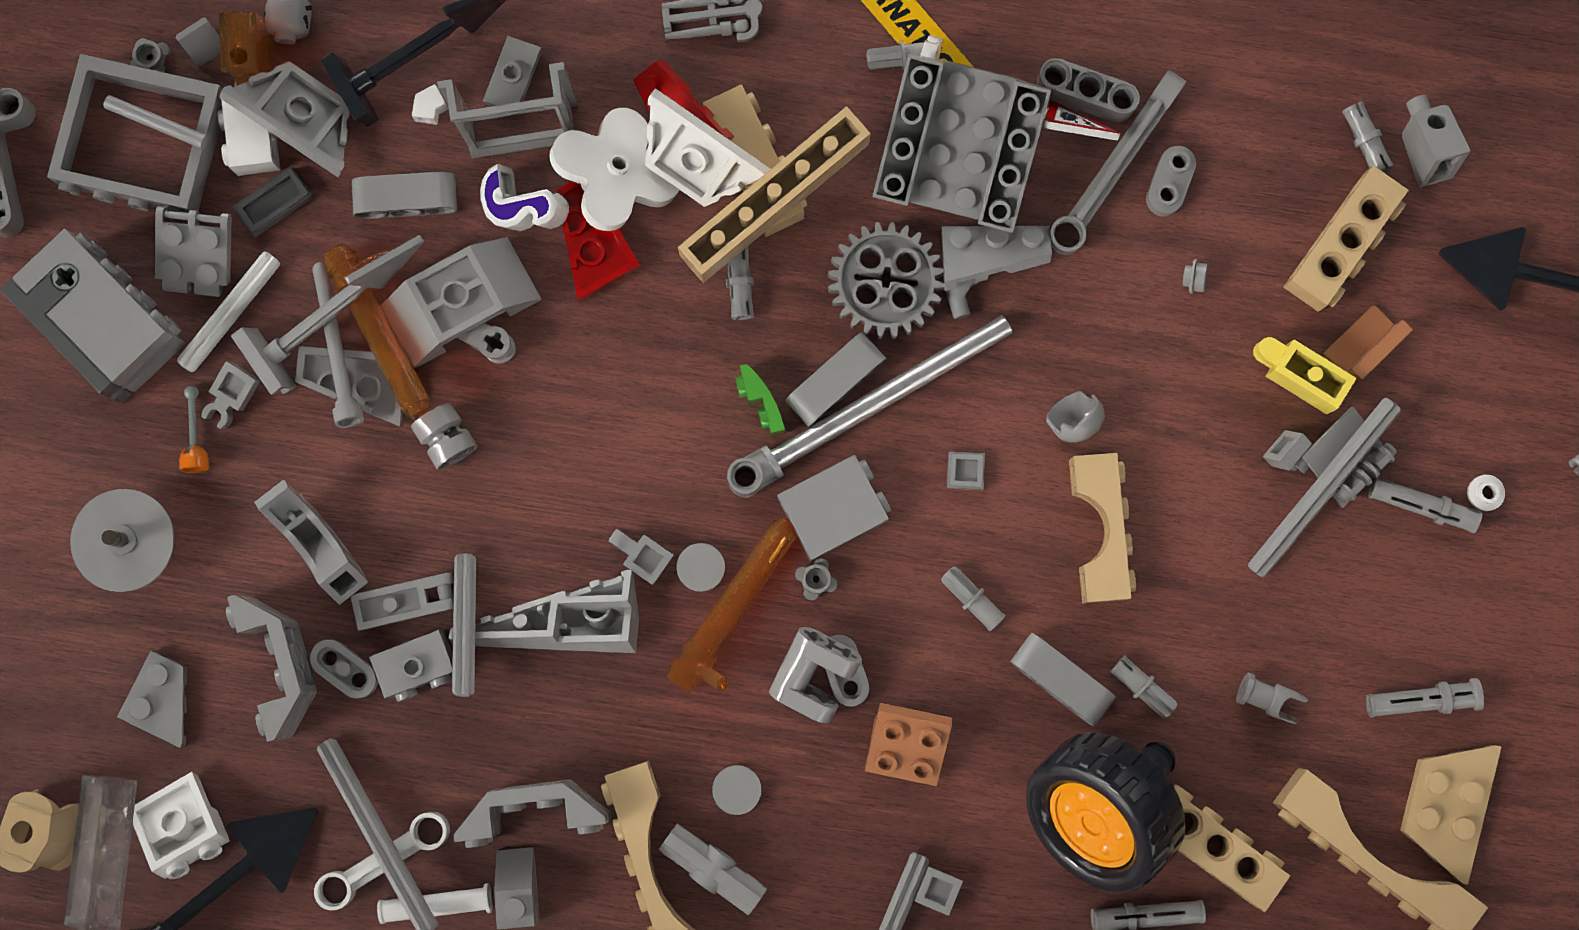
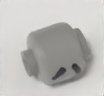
[263,0,312,45]

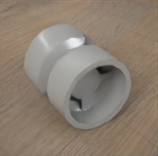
[411,403,478,471]

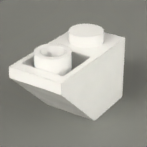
[218,99,280,176]

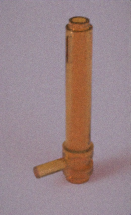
[323,244,431,420]
[666,516,797,693]

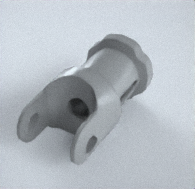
[1236,672,1308,724]

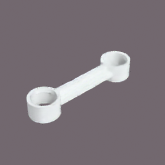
[314,811,450,910]

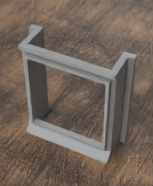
[437,62,578,159]

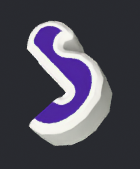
[480,164,569,231]

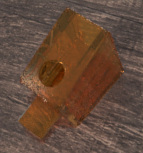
[219,12,272,86]

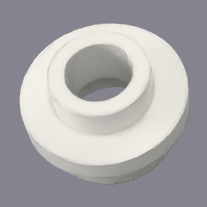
[1467,475,1505,511]

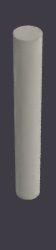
[104,95,208,149]

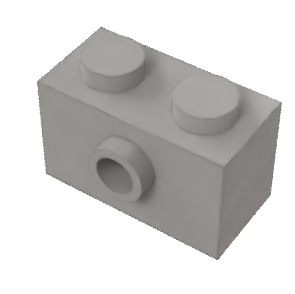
[369,630,453,702]

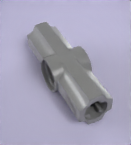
[658,823,767,916]

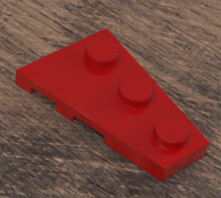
[633,60,734,140]
[555,181,641,302]

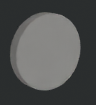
[677,543,725,592]
[712,765,761,815]

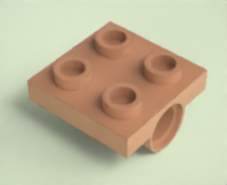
[865,703,952,786]

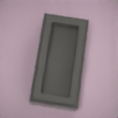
[233,166,314,238]

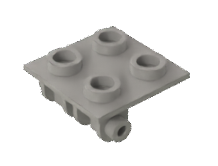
[1301,406,1397,508]

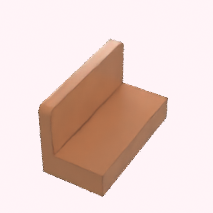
[1323,306,1413,384]

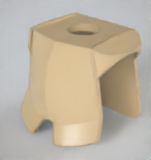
[0,789,90,873]

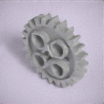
[828,222,944,339]

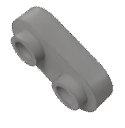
[1146,146,1196,217]
[825,635,869,706]
[310,640,378,698]

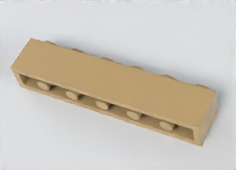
[678,106,871,283]

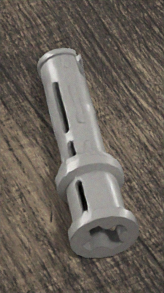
[1366,678,1484,718]

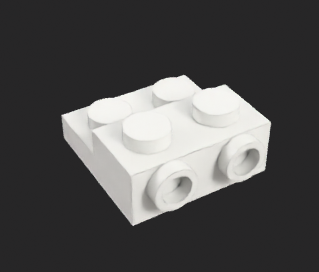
[127,772,230,879]

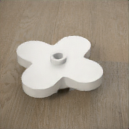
[550,108,679,231]

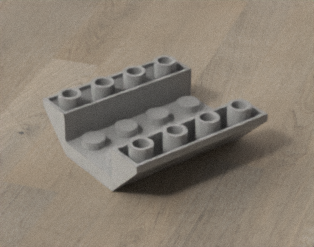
[872,54,1051,233]

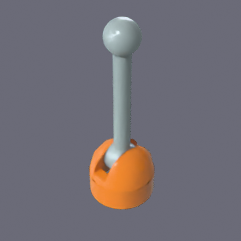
[179,385,210,473]

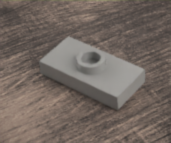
[483,36,542,116]

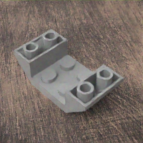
[381,237,542,368]
[226,595,317,742]
[454,780,612,848]

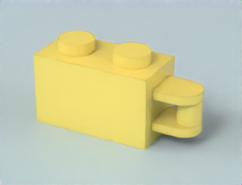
[1253,337,1357,414]

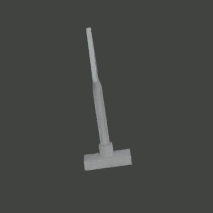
[231,235,424,395]

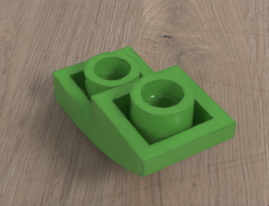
[735,364,785,437]

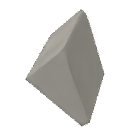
[175,18,227,67]

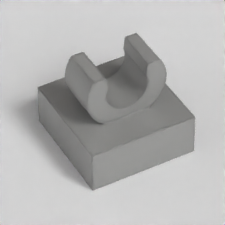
[1262,430,1312,473]

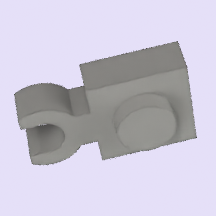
[201,361,261,429]

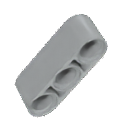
[1036,58,1140,123]
[352,172,457,219]
[785,332,887,428]
[1009,633,1116,727]

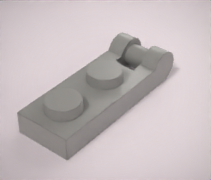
[351,572,454,631]

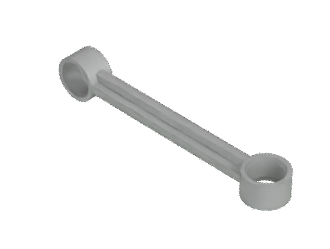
[1050,70,1187,255]

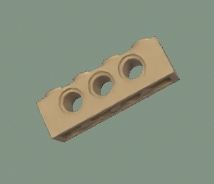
[1283,166,1409,312]
[1174,784,1291,912]

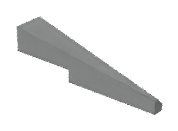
[449,570,639,653]

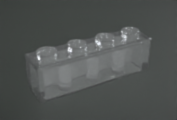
[64,775,138,930]

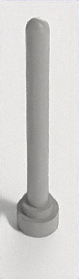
[312,262,364,428]

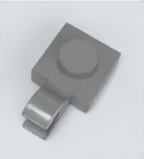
[608,529,674,585]

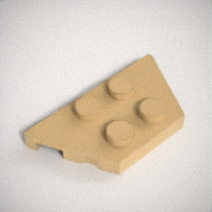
[1400,745,1501,885]

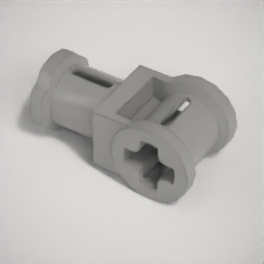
[457,323,516,364]

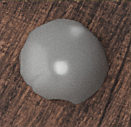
[1046,391,1105,443]

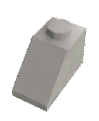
[494,847,540,929]

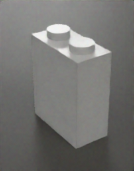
[777,455,891,562]

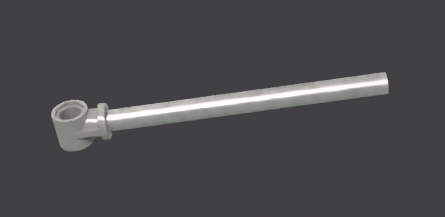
[727,315,1012,498]

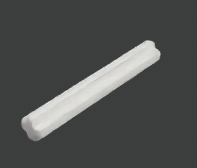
[177,252,280,372]

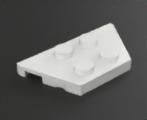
[645,88,771,207]

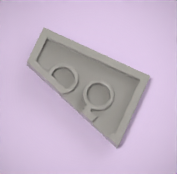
[941,226,1052,291]
[295,346,409,428]

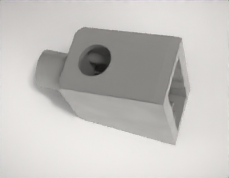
[1402,95,1470,188]

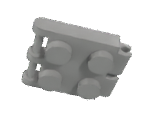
[155,206,232,297]

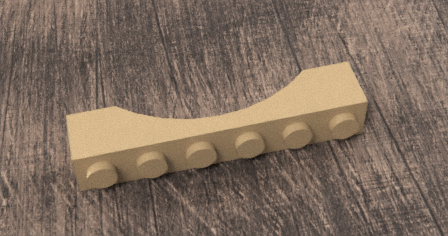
[601,761,696,930]
[1273,768,1488,930]

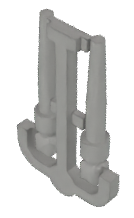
[662,0,763,43]

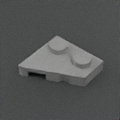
[117,651,187,748]

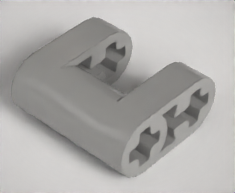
[769,627,862,723]

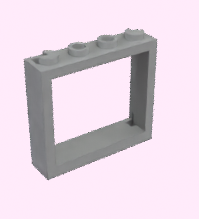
[47,54,223,213]

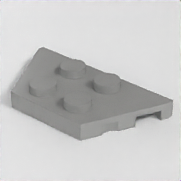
[219,61,350,177]

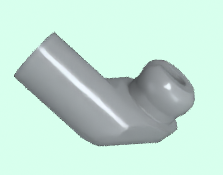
[946,279,978,320]

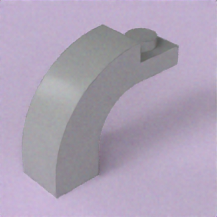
[254,480,368,605]

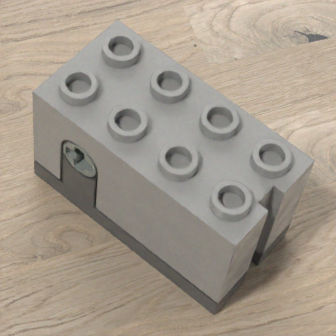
[0,228,186,403]

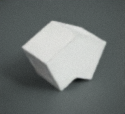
[412,84,449,125]

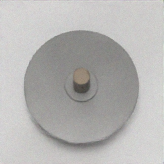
[70,489,175,592]

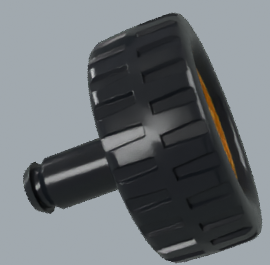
[1026,732,1185,892]

